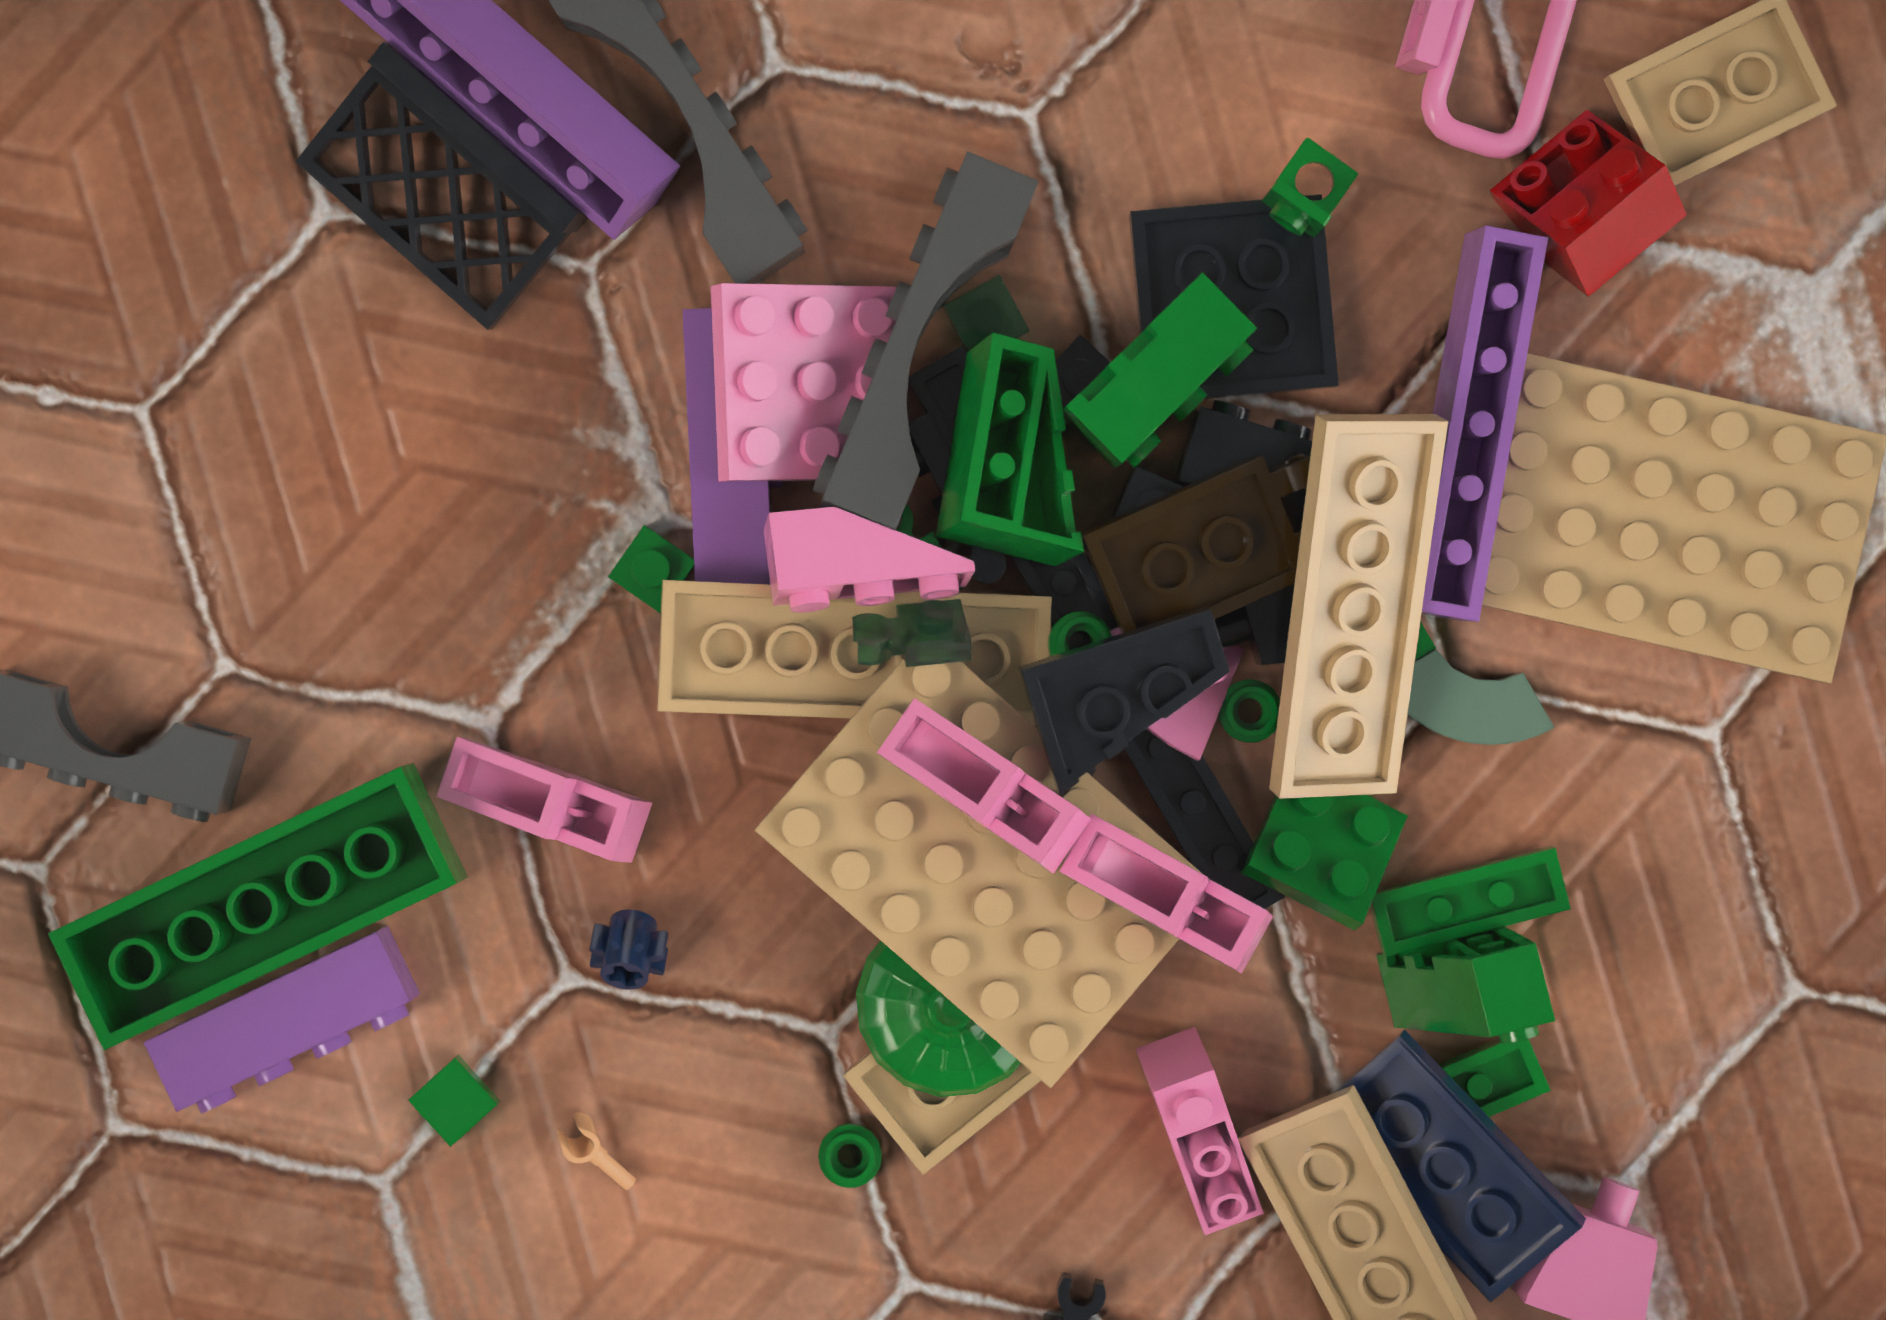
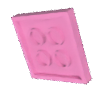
[711,283,896,482]

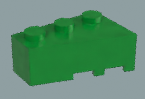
[1063,272,1257,469]
[936,332,1084,566]
[1376,927,1555,1043]

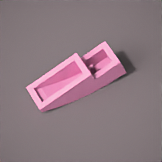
[877,698,1091,874]
[436,737,652,863]
[1059,813,1273,974]

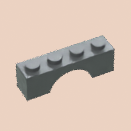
[0,669,251,822]

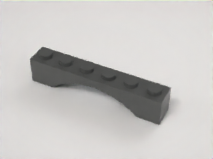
[548,0,808,284]
[813,151,1039,530]

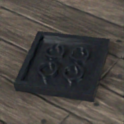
[1129,194,1339,399]

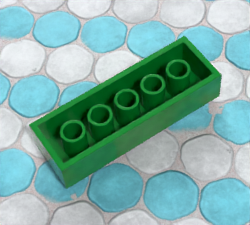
[48,763,468,1050]

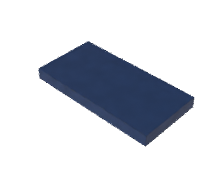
[1332,1029,1586,1302]

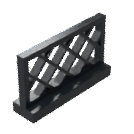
[295,42,588,330]

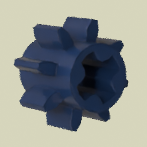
[589,910,668,990]

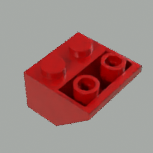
[1489,110,1687,297]

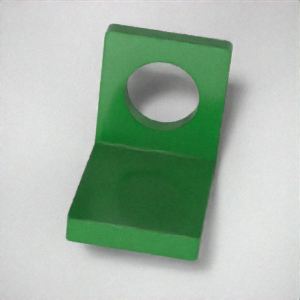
[1262,138,1358,238]

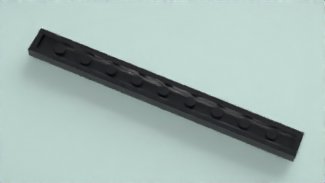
[908,346,1285,909]

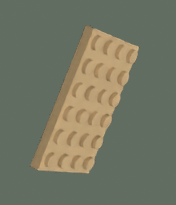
[1482,353,1886,684]
[754,632,1204,1088]

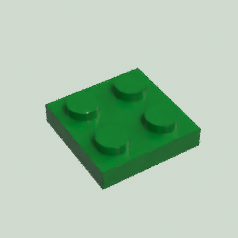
[1241,795,1408,931]

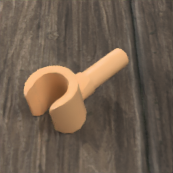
[556,1112,636,1190]

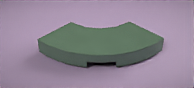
[1407,650,1555,745]

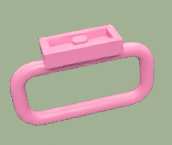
[1395,0,1577,159]

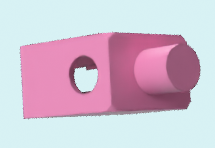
[1512,1177,1657,1320]

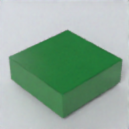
[408,1054,500,1147]

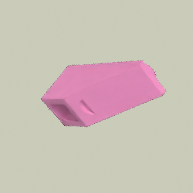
[764,507,975,613]
[1136,1027,1264,1235]

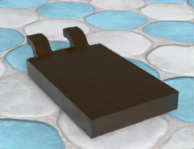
[1081,452,1311,633]

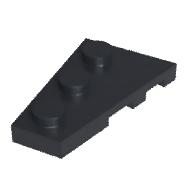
[1019,606,1230,795]

